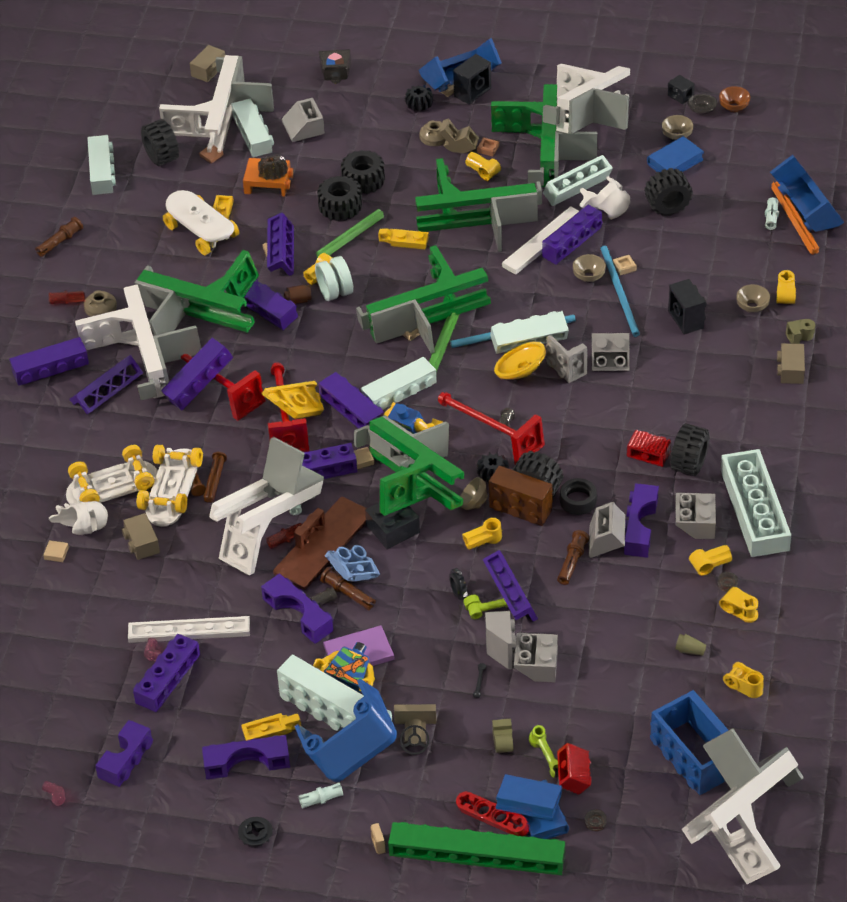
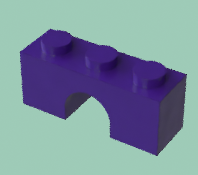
[95,720,153,787]

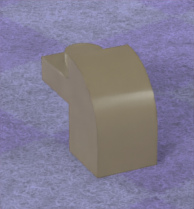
[440,118,479,153]

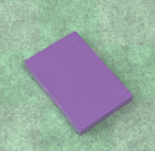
[323,626,394,666]

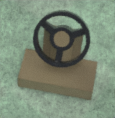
[394,704,437,755]

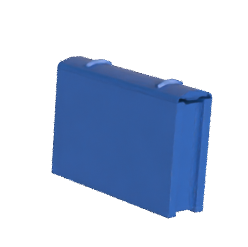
[647,136,704,172]
[496,774,562,821]
[520,780,569,839]

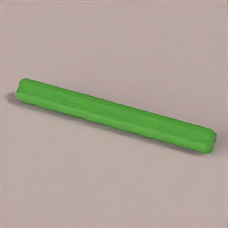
[316,209,384,258]
[429,313,460,372]

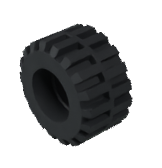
[141,119,179,166]
[341,150,385,194]
[644,168,693,216]
[317,176,362,221]
[671,423,710,476]
[513,451,564,498]

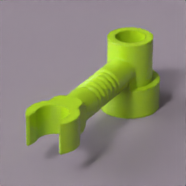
[463,595,508,619]
[529,725,558,778]

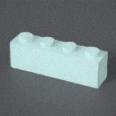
[231,98,274,157]
[88,135,116,195]
[543,155,613,206]
[490,311,569,354]
[361,357,437,410]

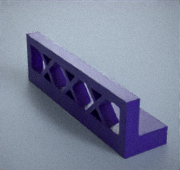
[267,212,294,276]
[69,355,143,414]
[482,550,538,622]

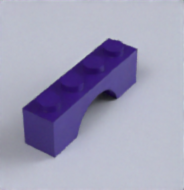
[623,483,659,558]
[261,573,333,644]
[202,735,290,780]

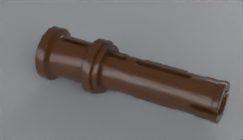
[35,217,83,257]
[557,530,590,585]
[320,567,376,611]

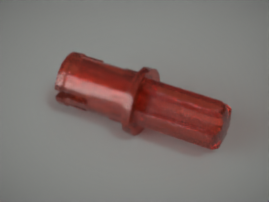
[49,290,85,304]
[266,523,302,549]

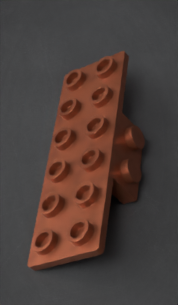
[273,497,367,589]

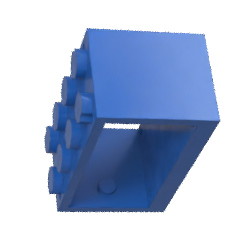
[650,690,728,795]

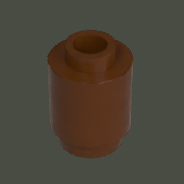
[284,285,312,304]

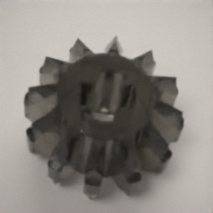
[258,155,288,180]

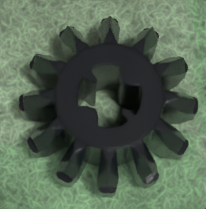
[405,85,434,111]
[477,452,509,484]

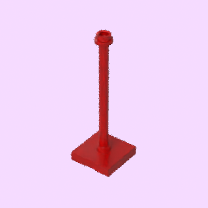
[180,354,266,421]
[268,362,309,452]
[438,392,545,465]

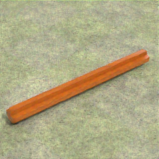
[771,182,819,255]

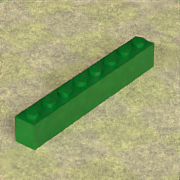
[388,822,565,875]

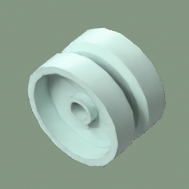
[315,256,353,301]

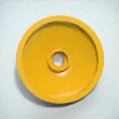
[494,342,546,380]

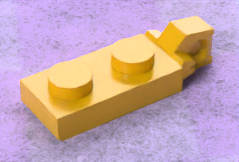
[378,229,429,249]
[241,713,301,740]

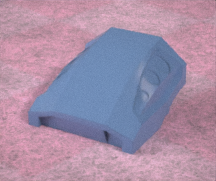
[325,545,380,581]

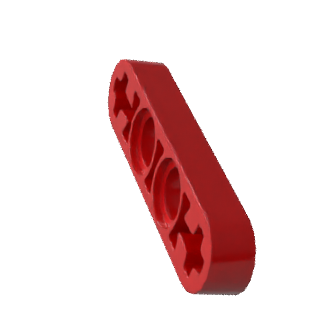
[456,791,529,837]

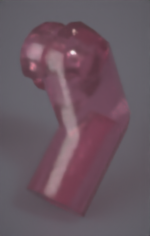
[144,638,161,661]
[42,781,66,806]

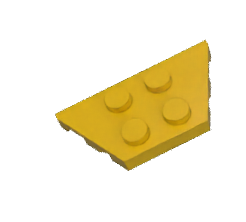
[262,381,324,419]

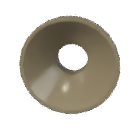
[662,115,693,141]
[419,120,446,146]
[573,254,606,282]
[736,284,770,313]
[84,290,117,317]
[460,477,488,510]

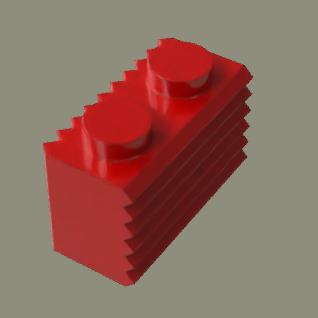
[627,430,671,467]
[557,743,592,794]

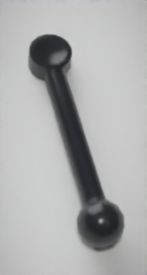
[473,663,486,699]

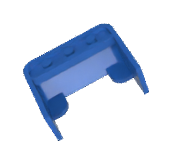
[418,38,502,92]
[770,155,844,232]
[295,679,397,782]

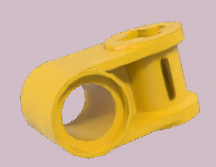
[776,270,796,304]
[719,587,758,623]
[723,662,763,698]

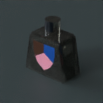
[319,49,351,84]

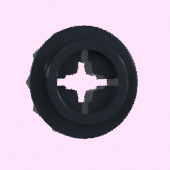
[449,568,467,600]
[238,817,273,848]

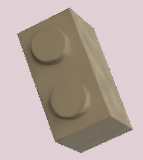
[190,45,225,82]
[777,343,805,384]
[122,513,160,560]

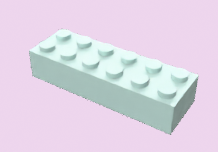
[721,449,791,557]
[277,654,392,731]

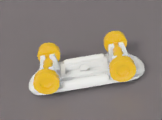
[163,190,240,256]
[66,445,158,504]
[136,445,203,527]

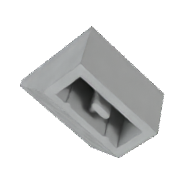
[282,98,325,142]
[592,333,629,371]
[676,493,716,539]
[589,502,625,558]
[485,611,516,669]
[514,633,558,682]

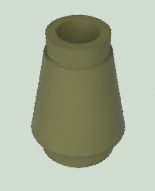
[675,633,707,656]

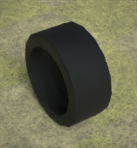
[560,478,597,515]

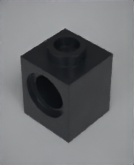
[668,75,695,104]

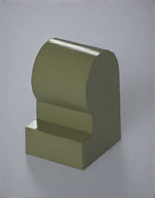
[786,319,815,344]
[492,719,513,753]

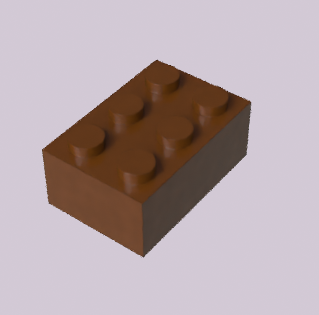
[489,466,552,526]

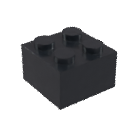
[453,54,491,105]
[668,279,707,335]
[365,502,420,549]

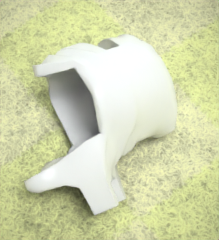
[579,176,630,220]
[49,501,108,535]

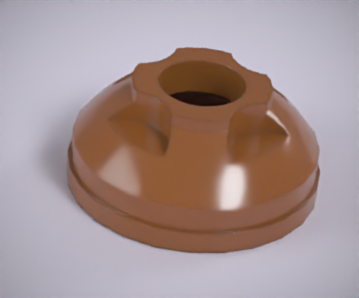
[719,86,750,112]

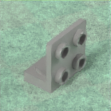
[546,335,587,383]

